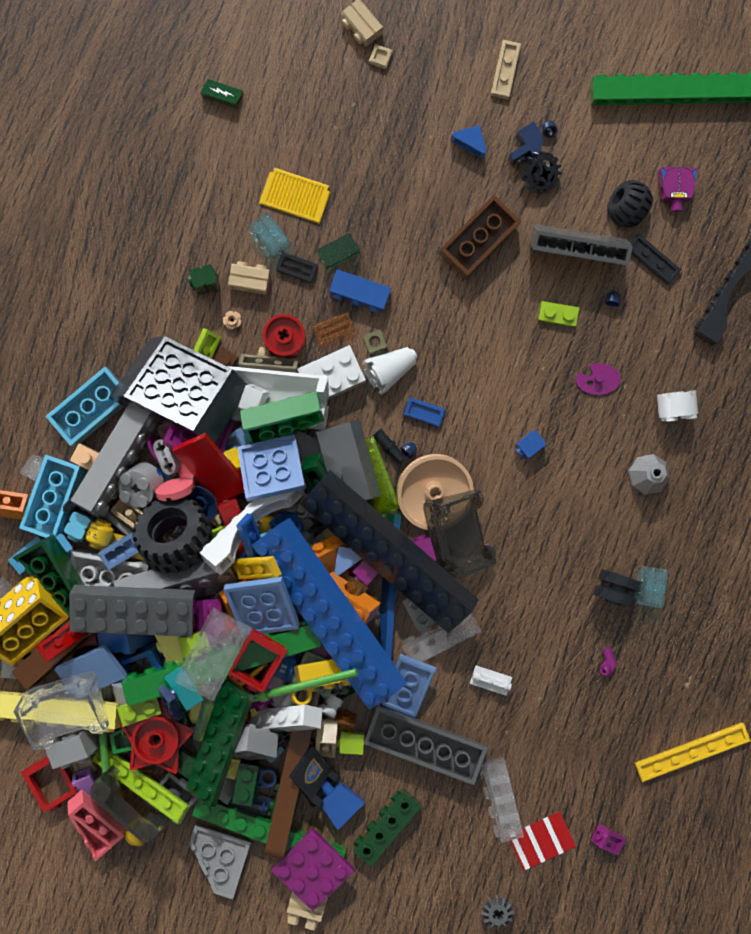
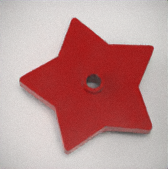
[120,699,196,774]

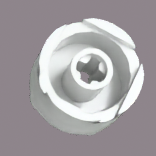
[657,390,698,421]

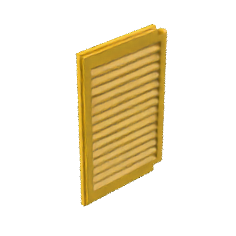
[259,168,331,224]

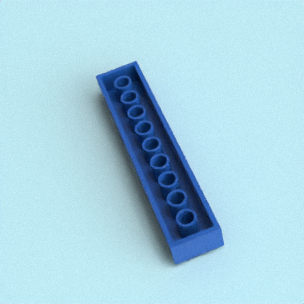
[252,518,407,709]

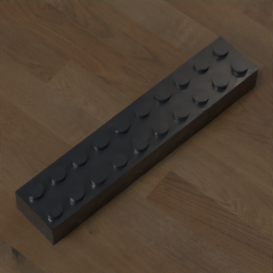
[300,470,479,634]

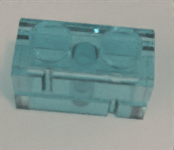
[249,212,291,259]
[635,566,668,608]

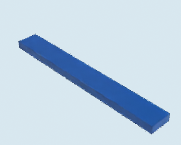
[378,514,401,660]

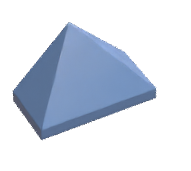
[98,533,138,571]
[334,546,362,576]

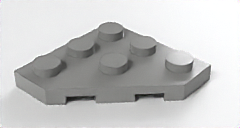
[189,823,251,899]

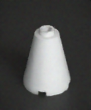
[362,347,417,394]

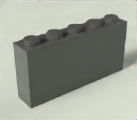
[530,224,633,266]

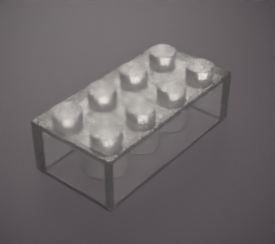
[175,607,252,701]

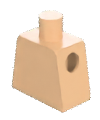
[70,443,100,470]

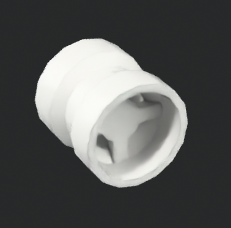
[318,694,343,719]

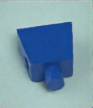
[319,780,365,829]

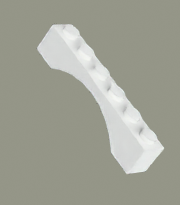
[200,489,305,575]

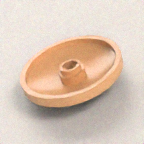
[396,454,474,530]

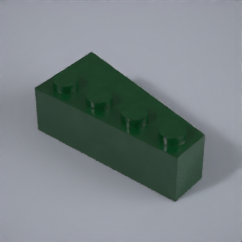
[12,534,84,616]

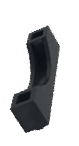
[693,238,751,346]

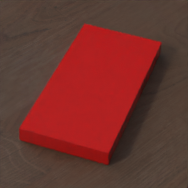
[172,433,245,503]

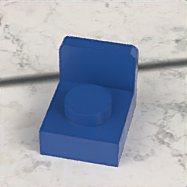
[269,511,304,532]

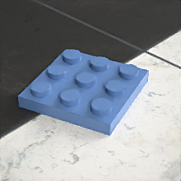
[237,434,306,502]
[223,577,300,636]

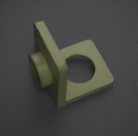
[363,330,388,356]

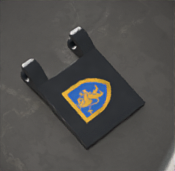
[289,745,341,809]

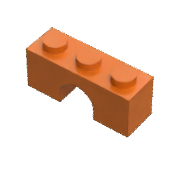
[330,572,381,625]

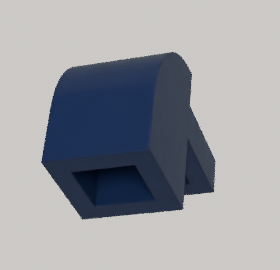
[508,122,543,165]

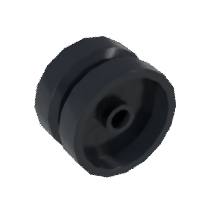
[593,569,642,608]

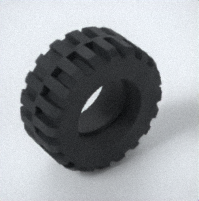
[132,497,213,573]

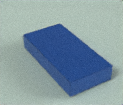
[403,397,445,427]

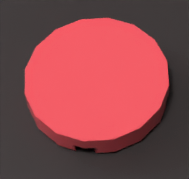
[155,478,195,501]

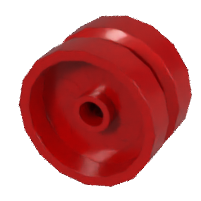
[263,314,306,358]

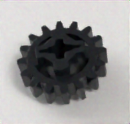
[521,151,562,194]

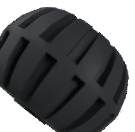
[607,180,653,227]

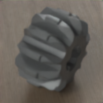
[481,895,514,930]

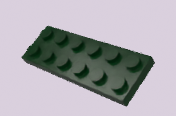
[186,678,254,807]

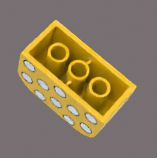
[0,576,69,666]

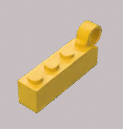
[290,659,351,705]

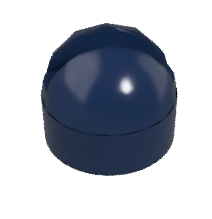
[542,120,558,137]
[605,291,621,307]
[400,442,417,459]

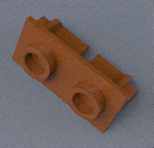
[322,710,357,732]

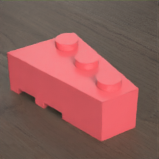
[67,789,124,862]

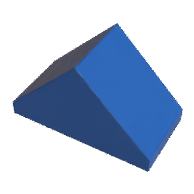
[451,125,487,159]

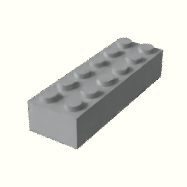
[71,403,159,519]

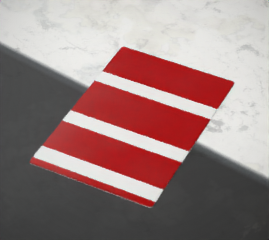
[508,811,576,871]

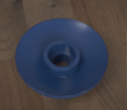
[185,486,218,520]

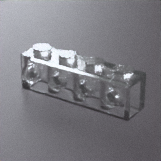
[401,613,481,662]
[479,757,524,843]

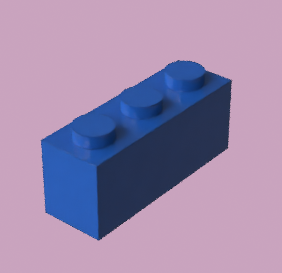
[329,269,391,313]

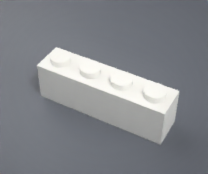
[251,705,322,733]

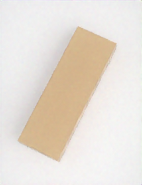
[490,40,521,100]

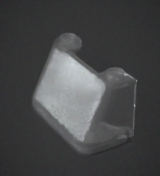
[13,671,109,751]

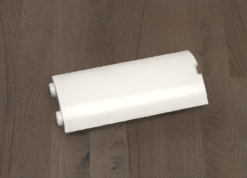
[227,366,329,430]

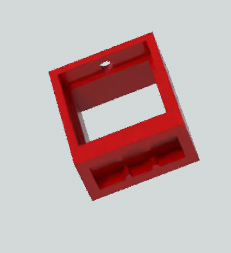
[227,627,287,693]
[20,756,78,813]

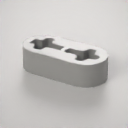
[153,438,181,475]

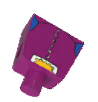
[657,167,698,213]

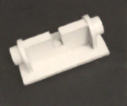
[470,665,512,696]

